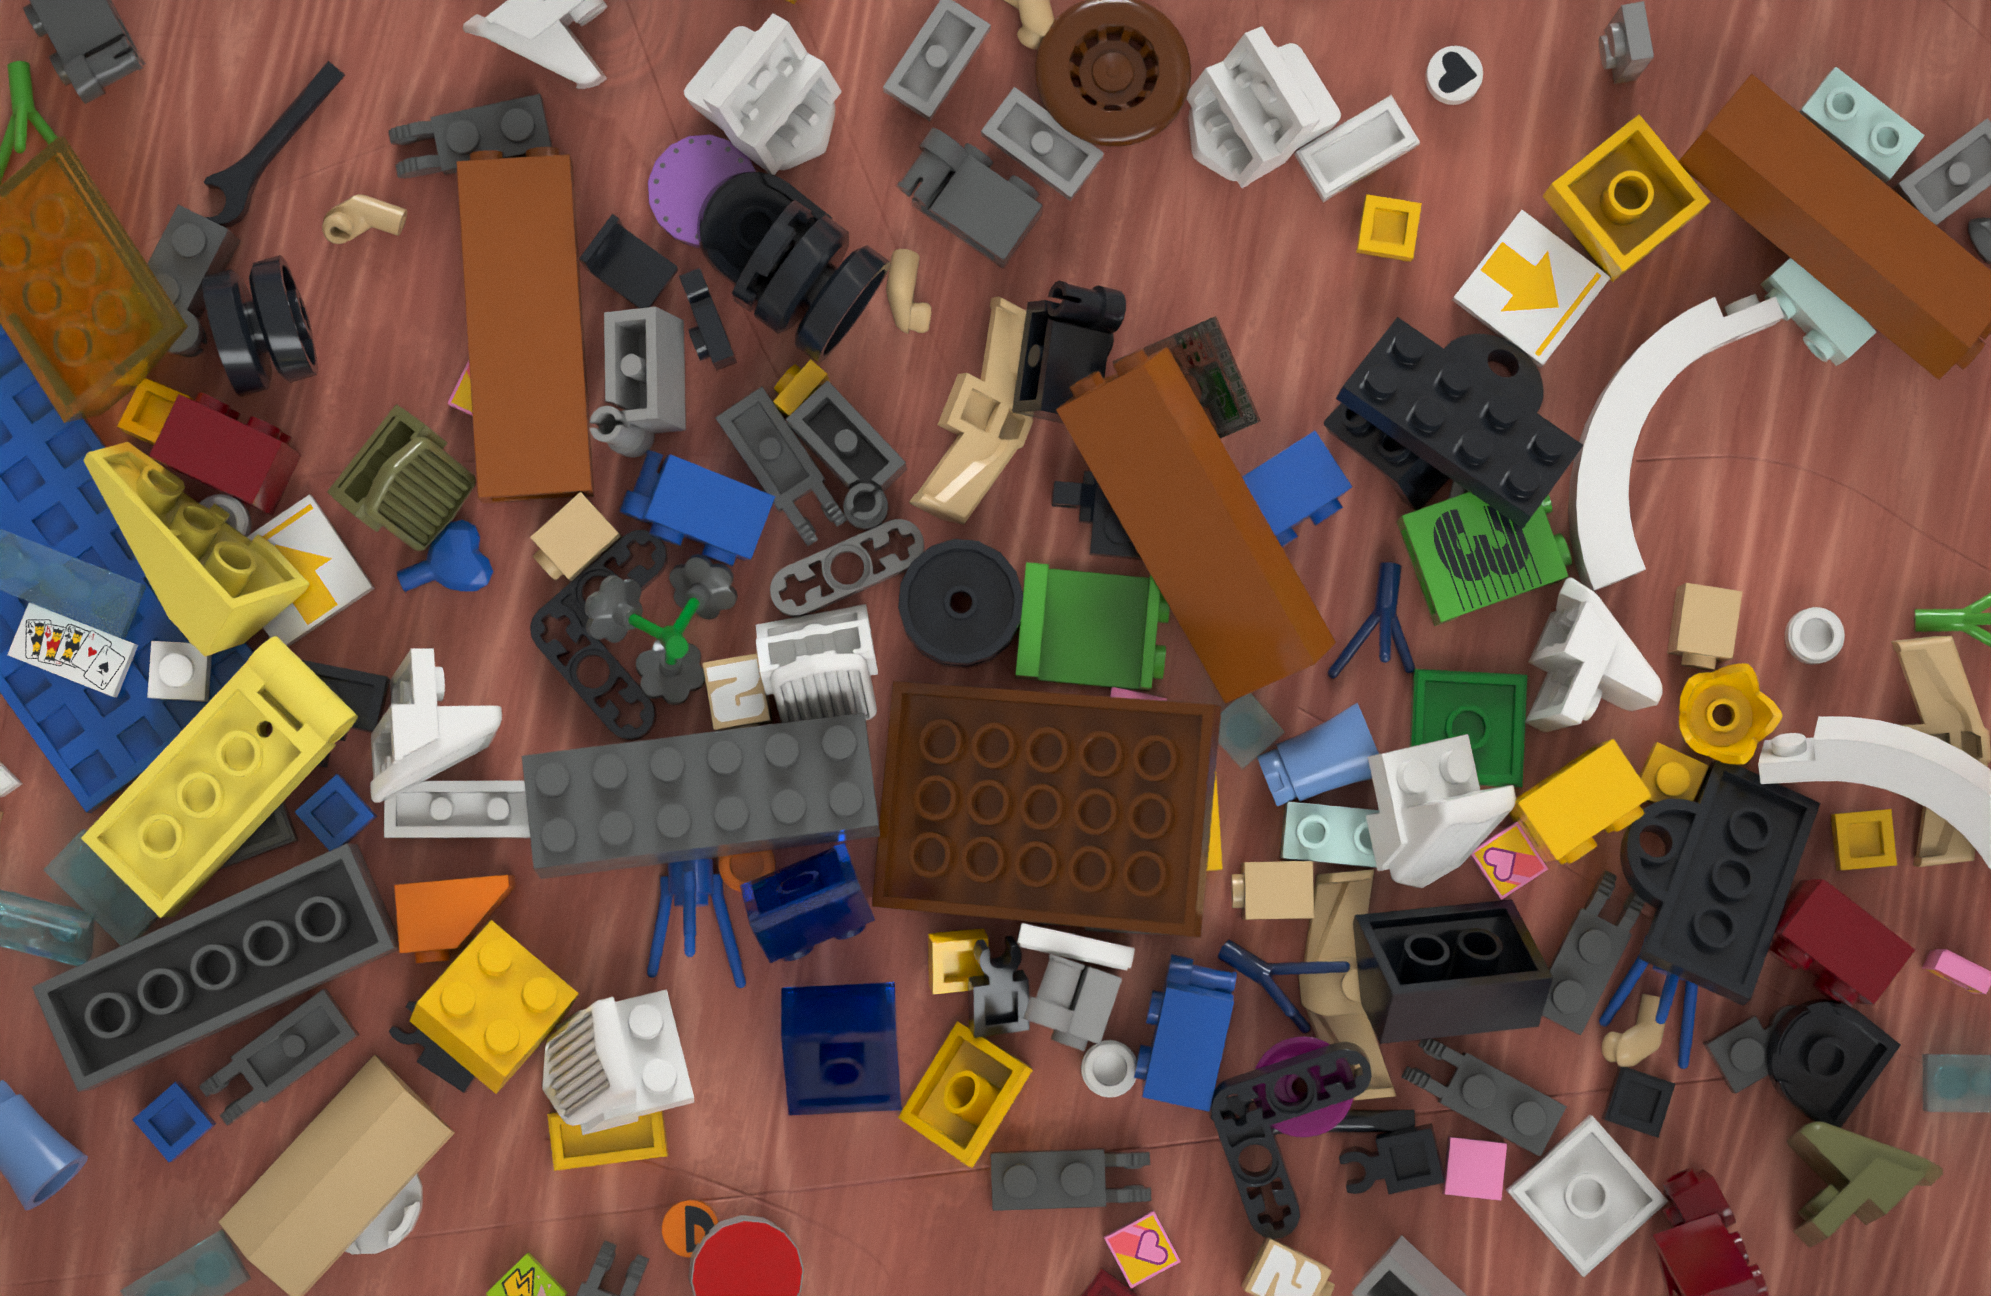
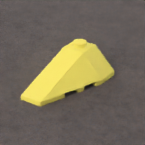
[83,442,310,657]

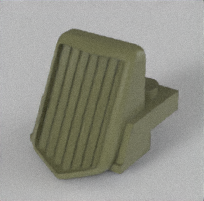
[327,404,476,551]
[1787,1122,1943,1248]

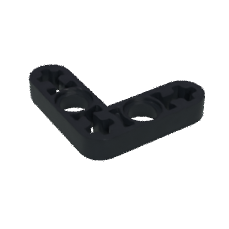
[530,530,668,740]
[1211,1041,1372,1239]

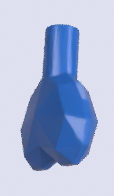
[396,520,494,592]

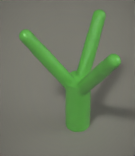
[0,61,71,184]
[1914,593,1991,647]

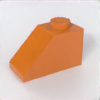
[394,875,515,963]

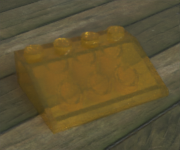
[0,136,188,423]

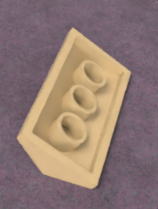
[219,1055,455,1296]

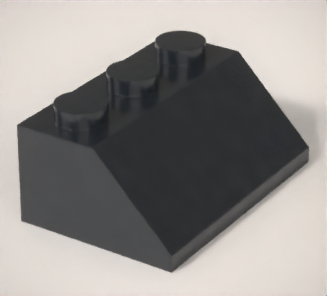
[1353,899,1553,1044]

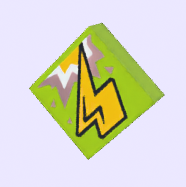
[486,1252,568,1296]

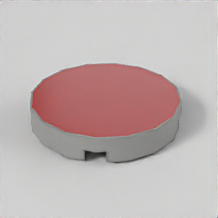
[688,1215,804,1296]

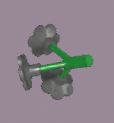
[584,554,738,705]

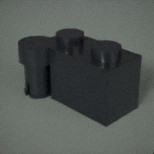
[1012,280,1126,424]

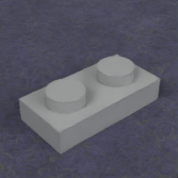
[883,0,991,122]
[1599,1,1654,84]
[981,87,1104,201]
[1893,118,1991,225]

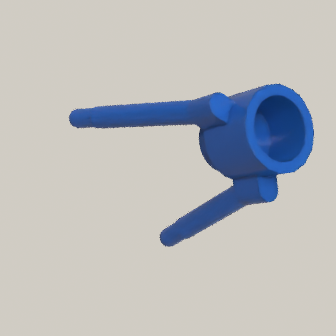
[647,858,746,988]
[1599,935,1698,1069]

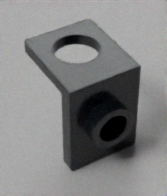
[579,214,678,308]

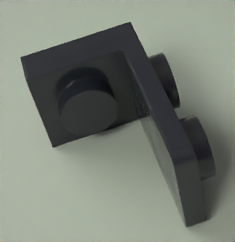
[1324,403,1450,511]

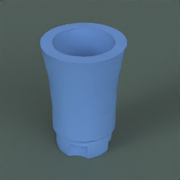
[1257,703,1379,806]
[0,1080,88,1210]

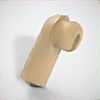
[1003,0,1054,49]
[322,194,408,244]
[886,249,932,334]
[1601,994,1666,1067]

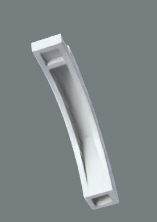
[1568,294,1784,592]
[1758,716,1991,870]

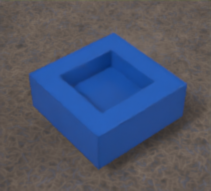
[295,774,378,851]
[132,1081,216,1163]

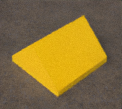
[898,1021,1033,1168]

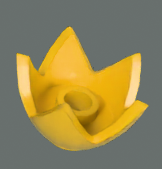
[1679,663,1783,764]

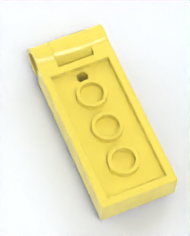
[81,636,358,918]

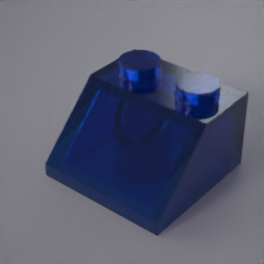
[740,843,876,963]
[781,982,902,1116]

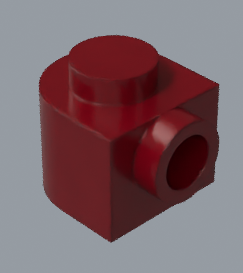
[1662,1168,1736,1228]

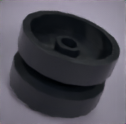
[754,216,891,363]
[202,255,318,397]
[898,539,1023,669]

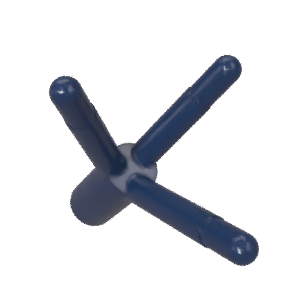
[1327,562,1415,679]
[1217,939,1350,1033]

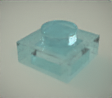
[1218,693,1285,770]

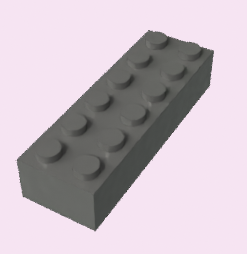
[522,713,880,879]
[32,843,399,1092]

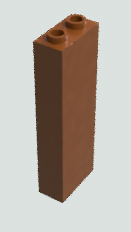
[1678,73,1991,380]
[456,147,595,504]
[1056,347,1336,704]

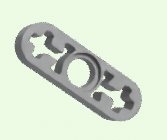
[770,519,924,617]

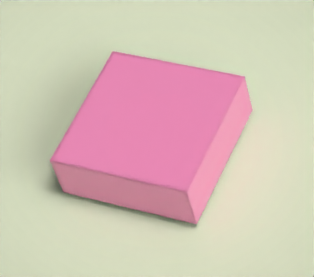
[1443,1136,1507,1201]

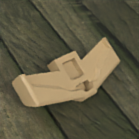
[909,296,1033,525]
[1891,636,1991,867]
[1298,869,1396,1100]

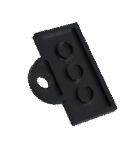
[1336,317,1583,529]
[1620,759,1820,1006]

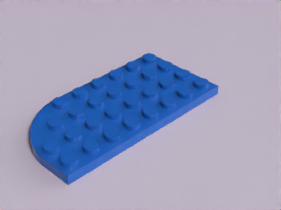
[0,316,254,813]

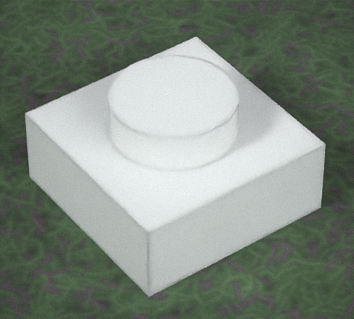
[147,641,212,702]

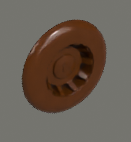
[1035,0,1191,146]

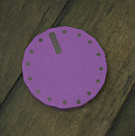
[648,135,756,248]

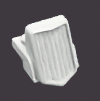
[463,0,608,89]
[684,13,842,175]
[1186,26,1341,188]
[1525,577,1663,733]
[756,604,878,723]
[370,648,502,803]
[1366,734,1516,888]
[542,989,694,1135]

